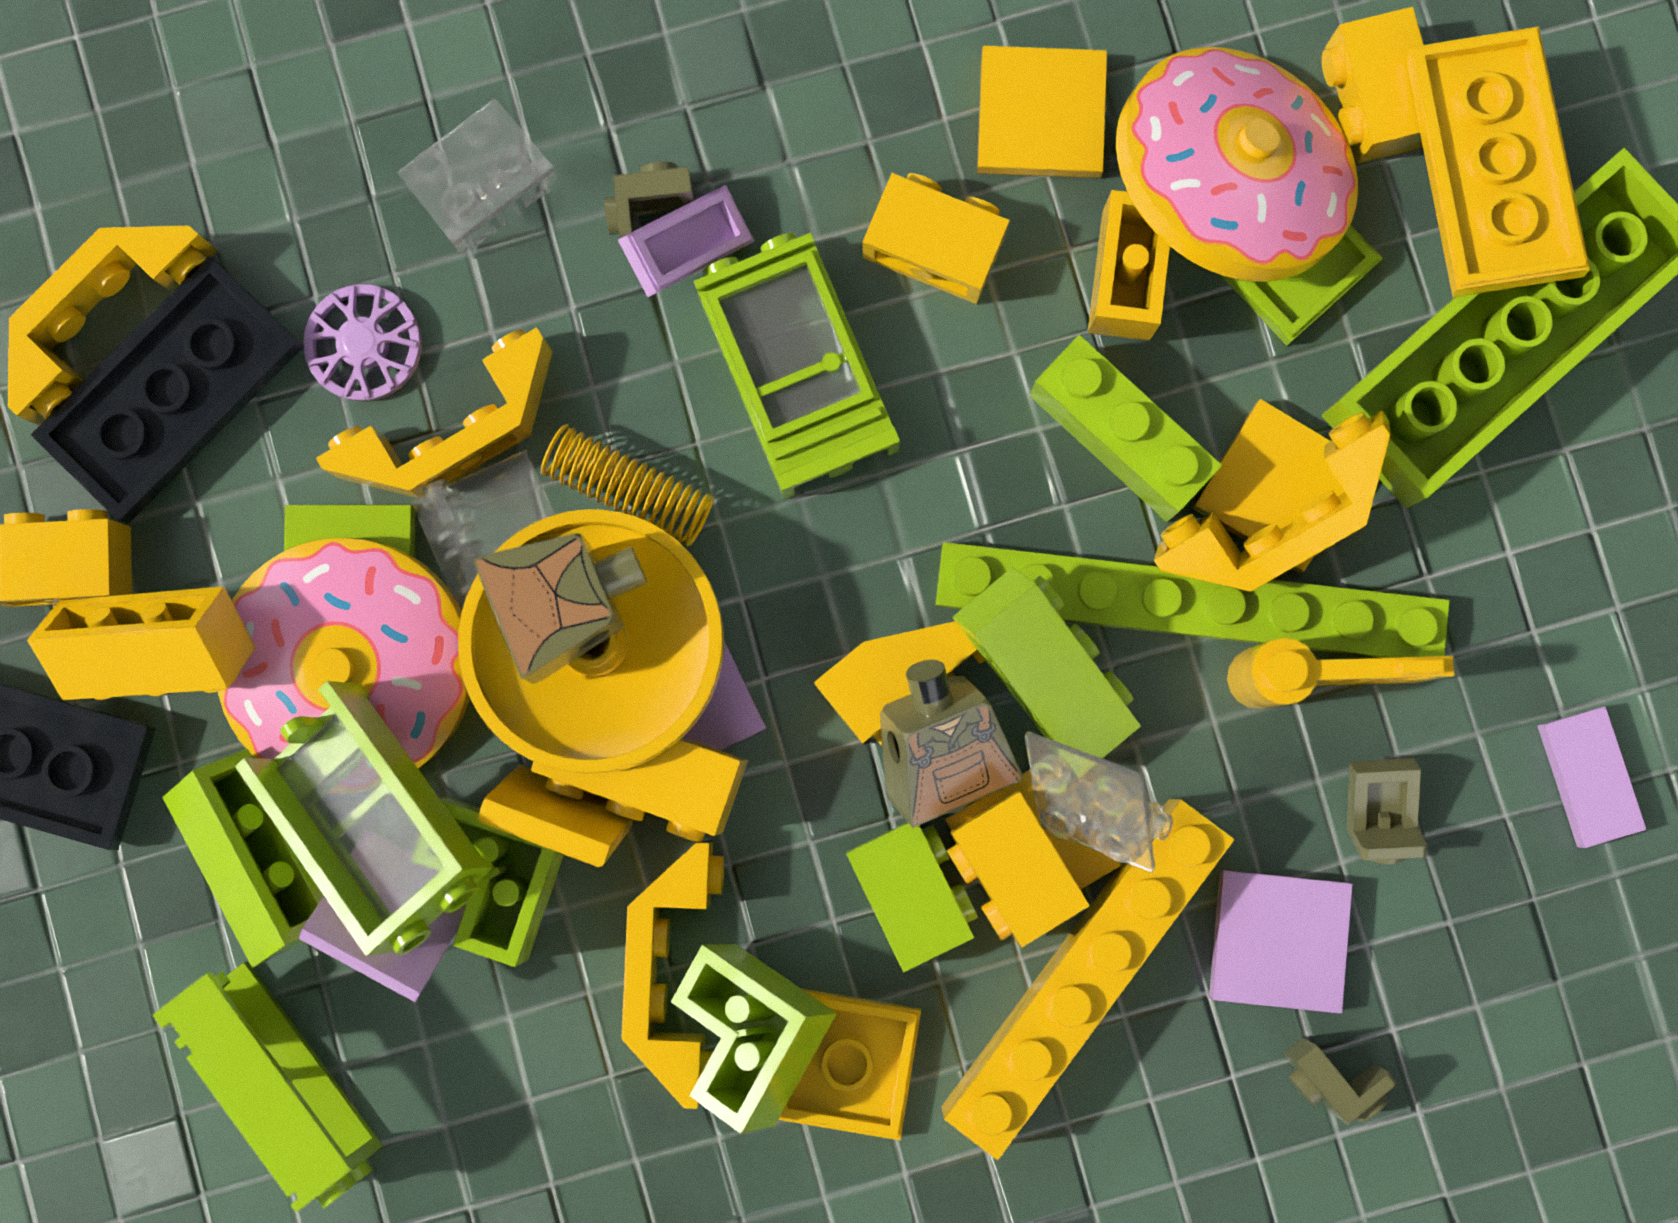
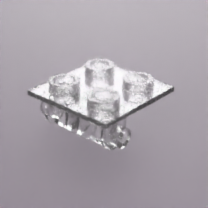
[397,98,558,253]
[411,450,555,610]
[1025,731,1173,872]

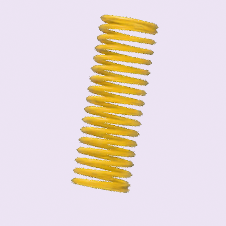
[541,424,714,547]

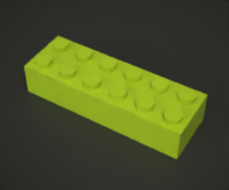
[1321,148,1678,508]

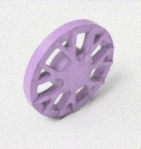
[303,284,422,402]

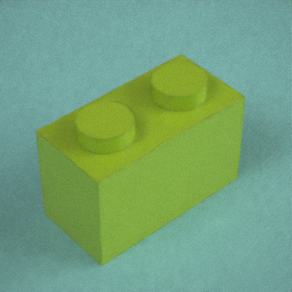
[846,822,978,973]

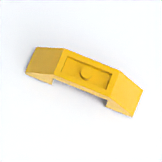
[8,225,218,425]
[316,327,553,499]
[1154,410,1390,591]
[621,841,724,1109]

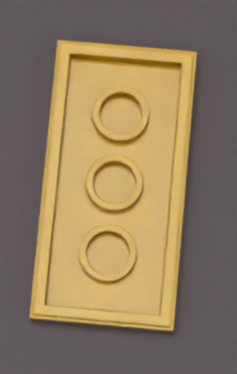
[1405,26,1590,297]

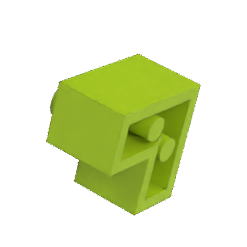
[412,798,564,967]
[671,944,837,1134]

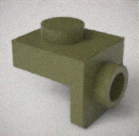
[604,161,695,238]
[1346,758,1427,864]
[1283,1037,1397,1125]

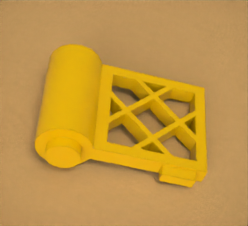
[1227,638,1454,710]

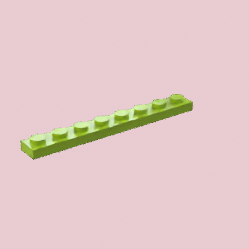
[935,542,1450,658]

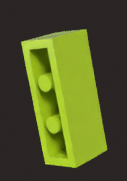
[1029,335,1222,522]
[952,567,1141,776]
[162,748,324,968]

